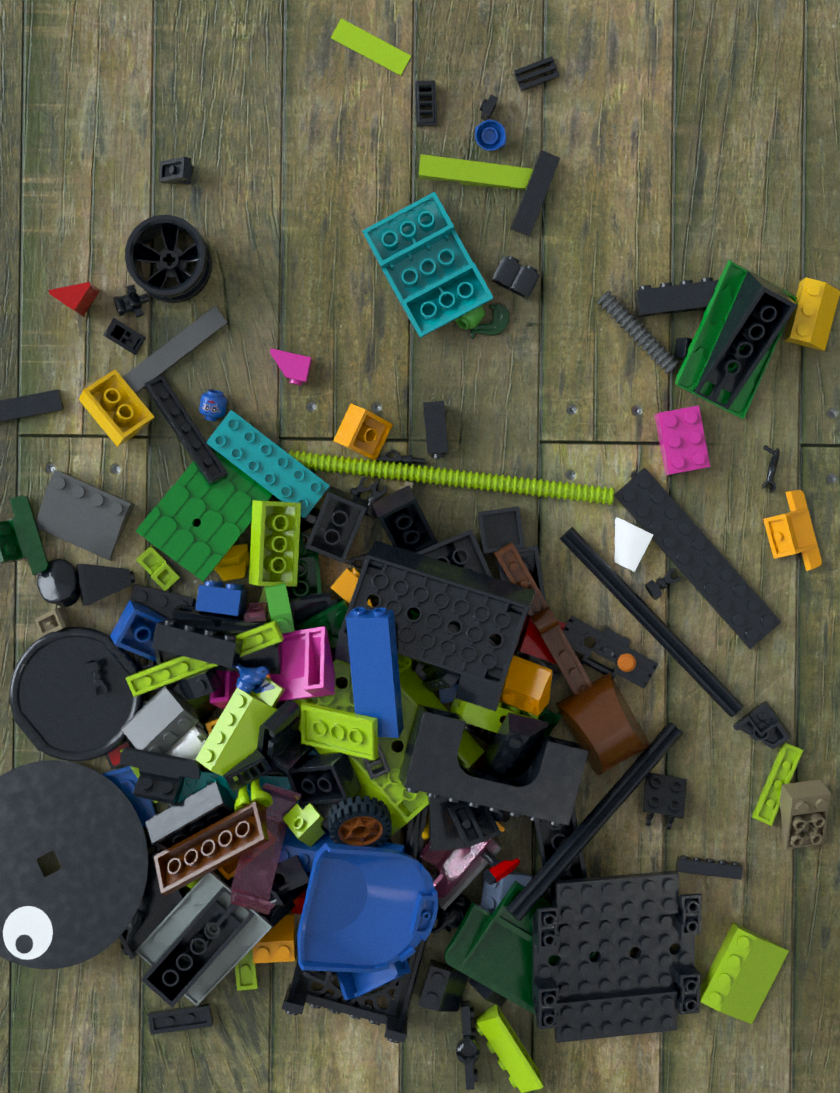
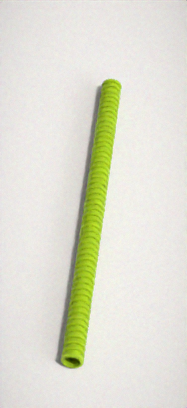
[288,450,614,505]

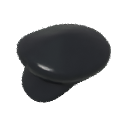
[37,559,80,607]

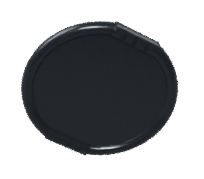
[9,627,144,761]

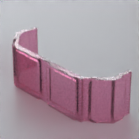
[230,783,301,915]

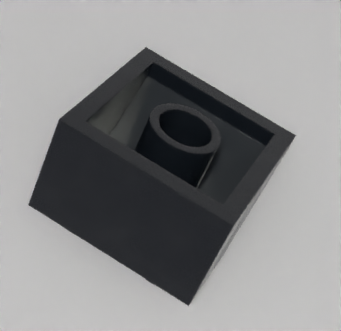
[418,959,469,1012]

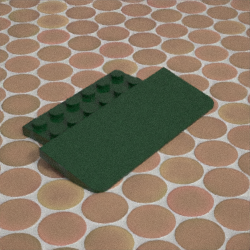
[444,881,599,1015]

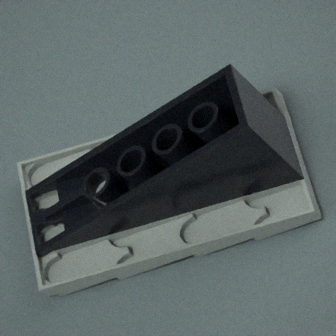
[135,872,273,1008]

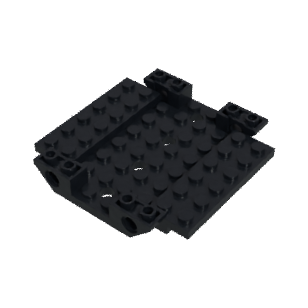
[532,870,702,1043]

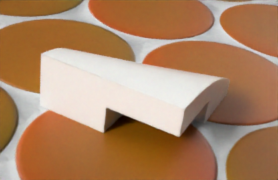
[614,517,653,572]

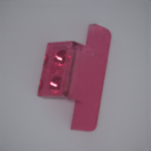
[420,839,491,898]

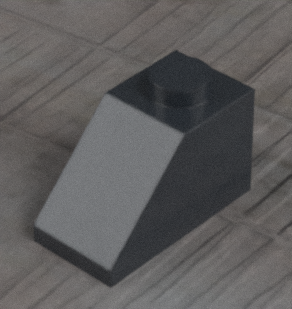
[178,667,223,699]

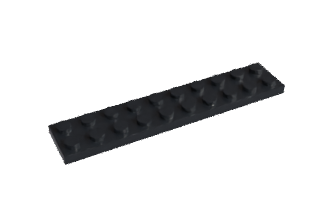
[614,468,781,649]

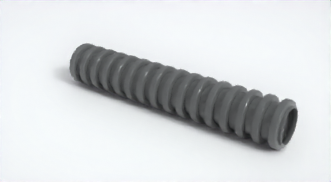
[597,291,679,374]

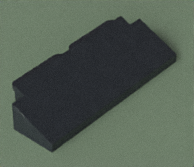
[154,616,282,674]

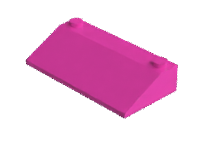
[210,626,335,709]

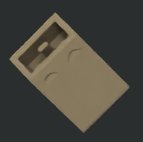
[780,779,831,850]

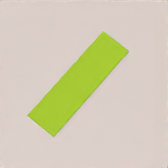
[331,18,411,75]

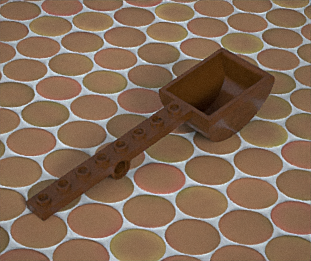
[494,542,650,775]

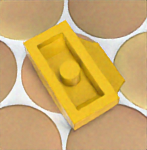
[214,544,250,581]

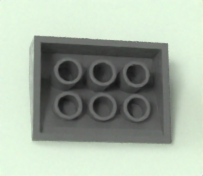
[36,470,135,560]

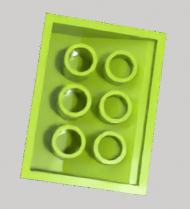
[700,922,789,1024]

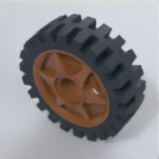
[328,796,392,848]

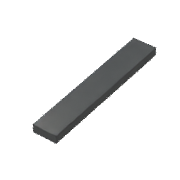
[122,306,228,394]

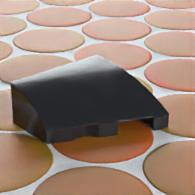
[733,701,790,749]

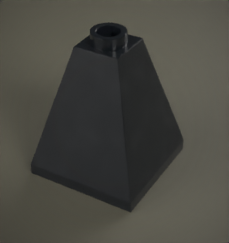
[76,564,135,606]

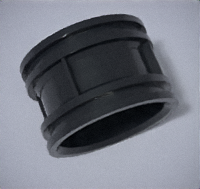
[125,215,212,303]

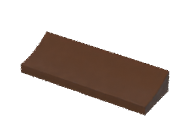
[154,801,269,896]

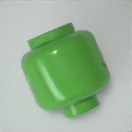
[455,305,485,330]

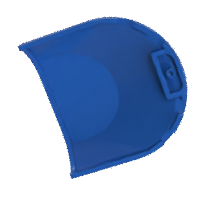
[297,843,438,973]

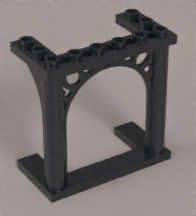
[282,911,438,1043]

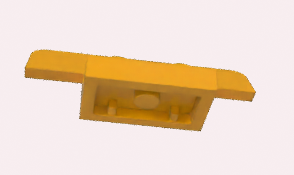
[763,490,822,571]

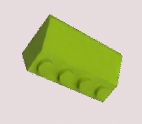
[249,500,301,586]
[195,688,277,782]
[475,1004,544,1093]

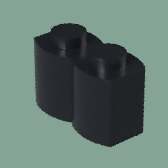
[491,256,540,300]

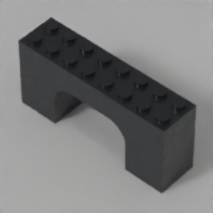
[399,704,589,827]

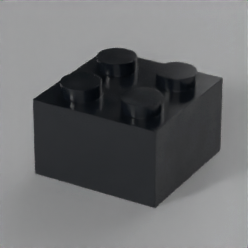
[477,506,525,554]

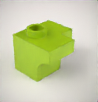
[282,803,325,847]

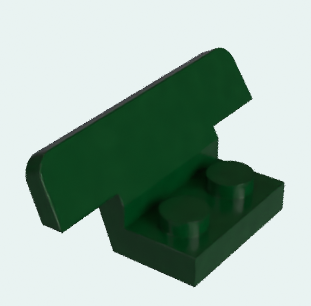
[0,495,49,575]

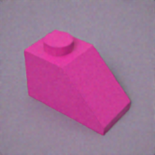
[270,348,312,386]

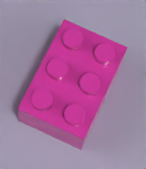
[654,405,710,475]

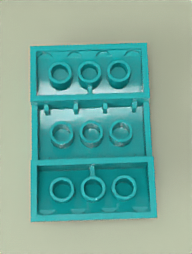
[362,192,494,338]

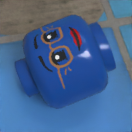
[199,389,228,421]

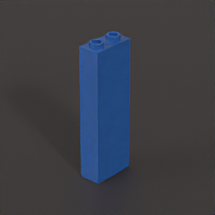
[346,607,404,738]

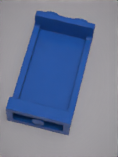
[336,959,411,1000]

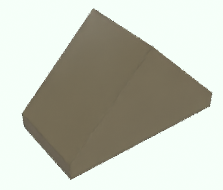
[35,607,72,636]

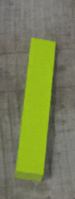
[419,154,533,190]

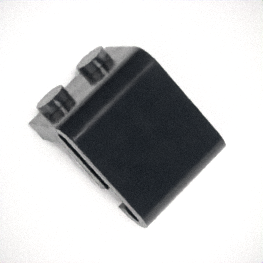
[257,699,314,774]

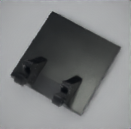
[642,773,687,830]

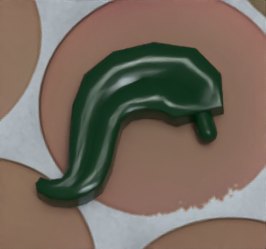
[470,304,509,339]

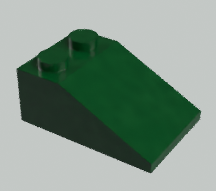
[286,549,323,598]

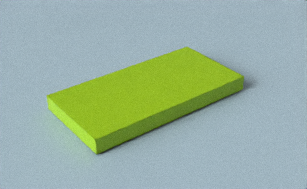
[300,702,378,761]

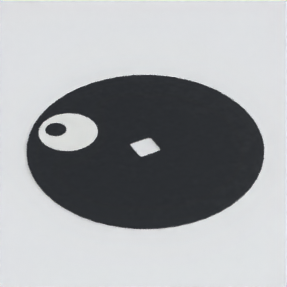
[0,760,148,969]

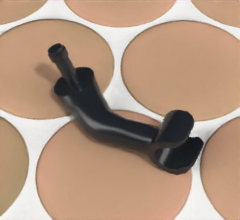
[762,445,780,493]

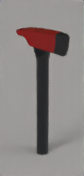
[472,843,520,885]

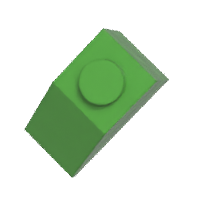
[265,583,295,634]

